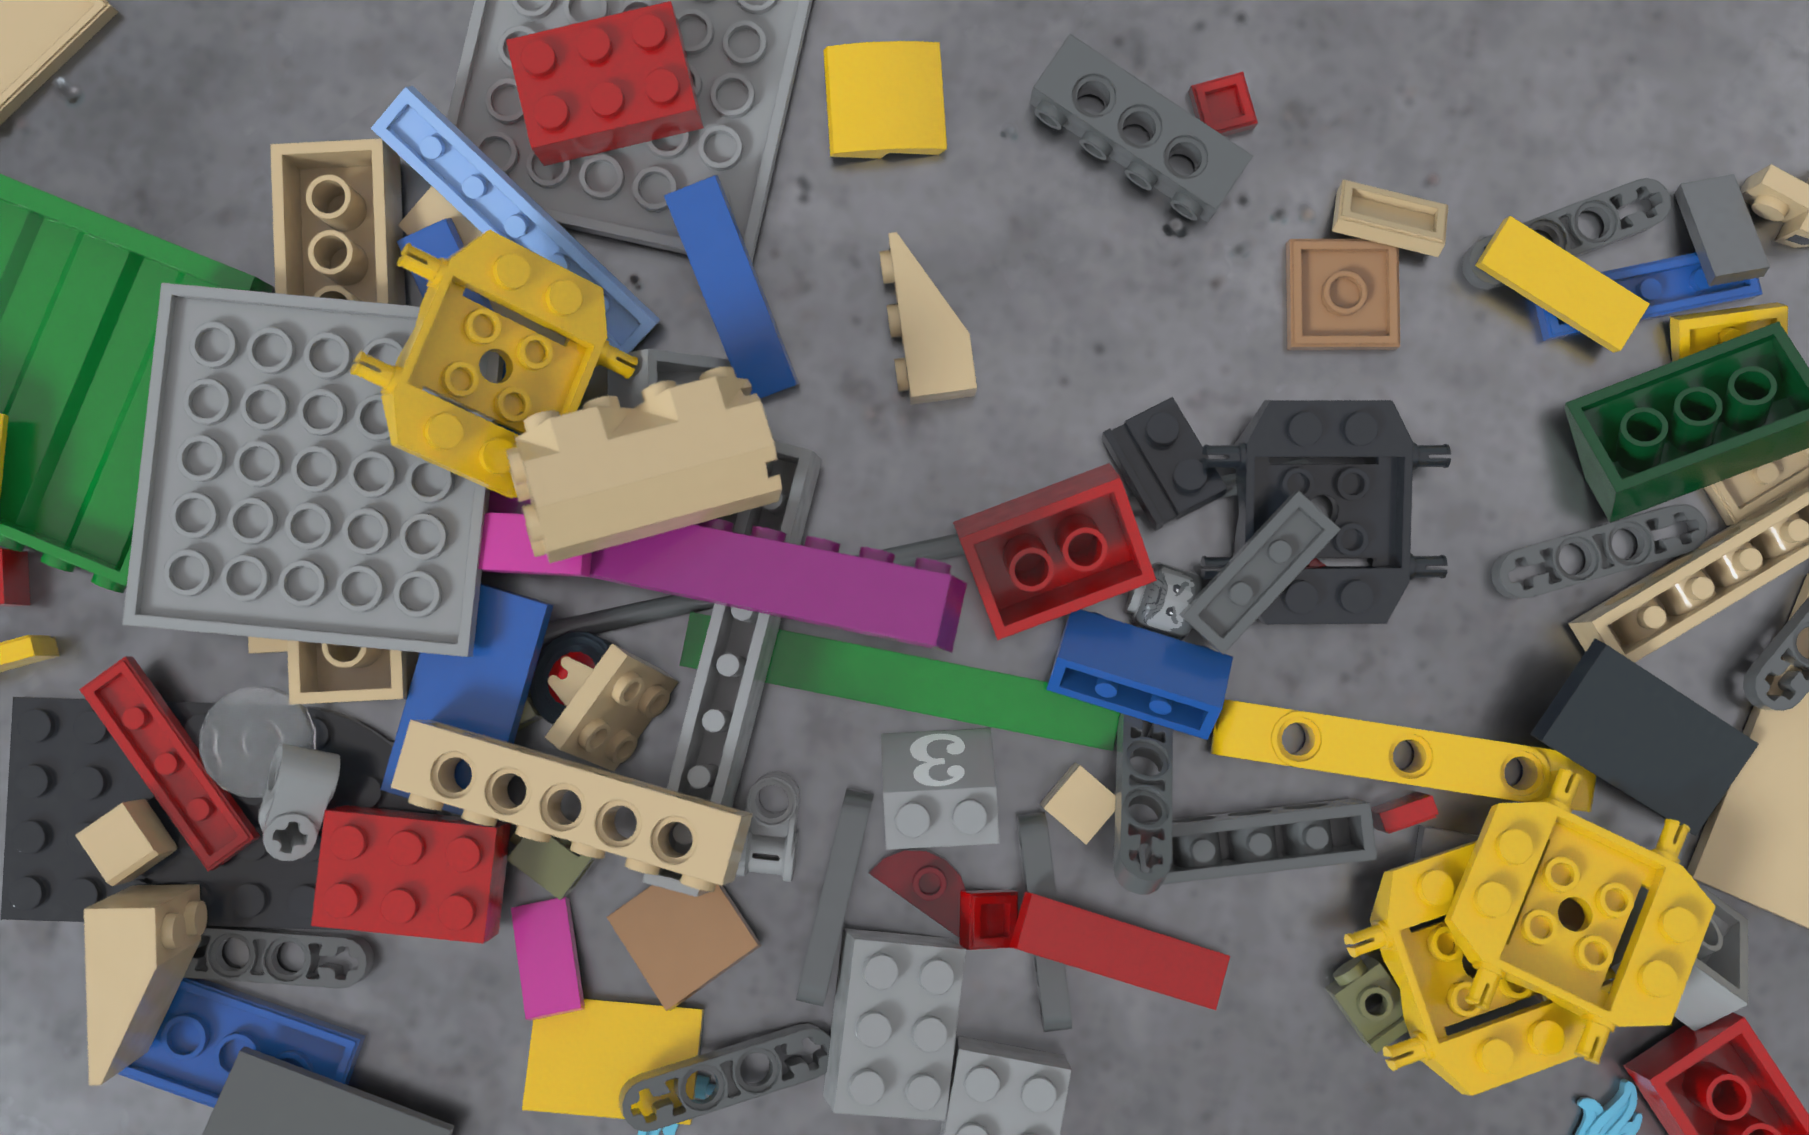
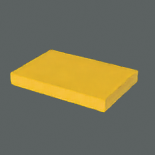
[522,999,704,1125]

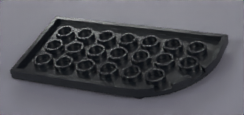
[1,697,443,931]

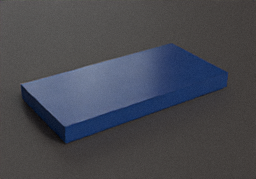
[380,583,554,816]
[117,978,366,1108]

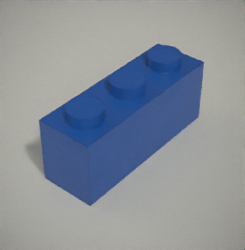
[1046,609,1233,740]

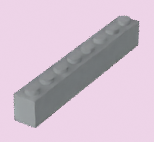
[642,440,822,897]

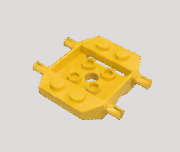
[350,229,638,498]
[1444,768,1716,1064]
[1344,840,1616,1096]

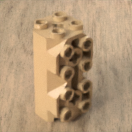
[506,366,782,563]

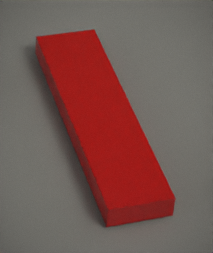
[79,656,261,872]
[1009,892,1230,1010]

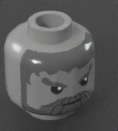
[1125,562,1204,640]

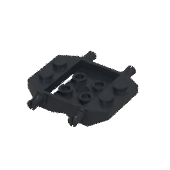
[1200,400,1451,625]

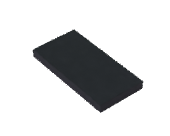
[1531,639,1759,836]

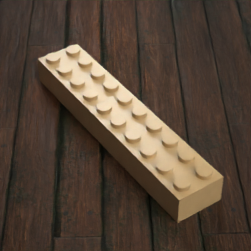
[270,139,419,705]

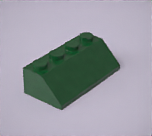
[1565,321,1809,523]

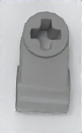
[258,743,340,861]
[736,771,800,882]

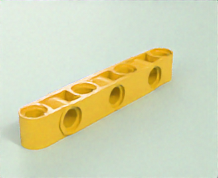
[1210,699,1596,812]

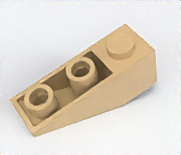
[879,232,977,405]

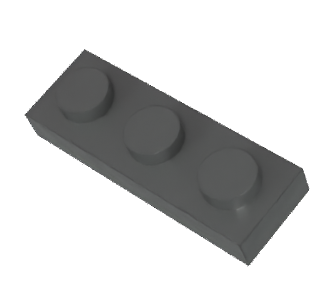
[1179,491,1341,655]

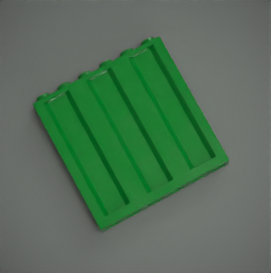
[0,174,274,593]

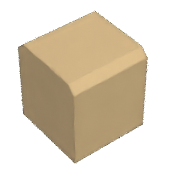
[1040,762,1115,845]
[75,799,177,887]

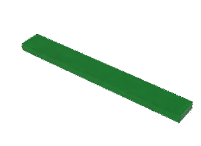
[679,612,1120,751]

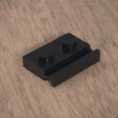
[1102,397,1227,531]

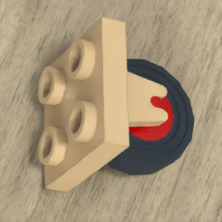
[530,632,678,771]

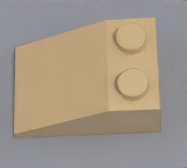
[84,884,207,1085]

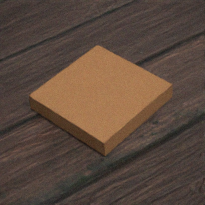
[1286,239,1400,350]
[607,884,762,1011]

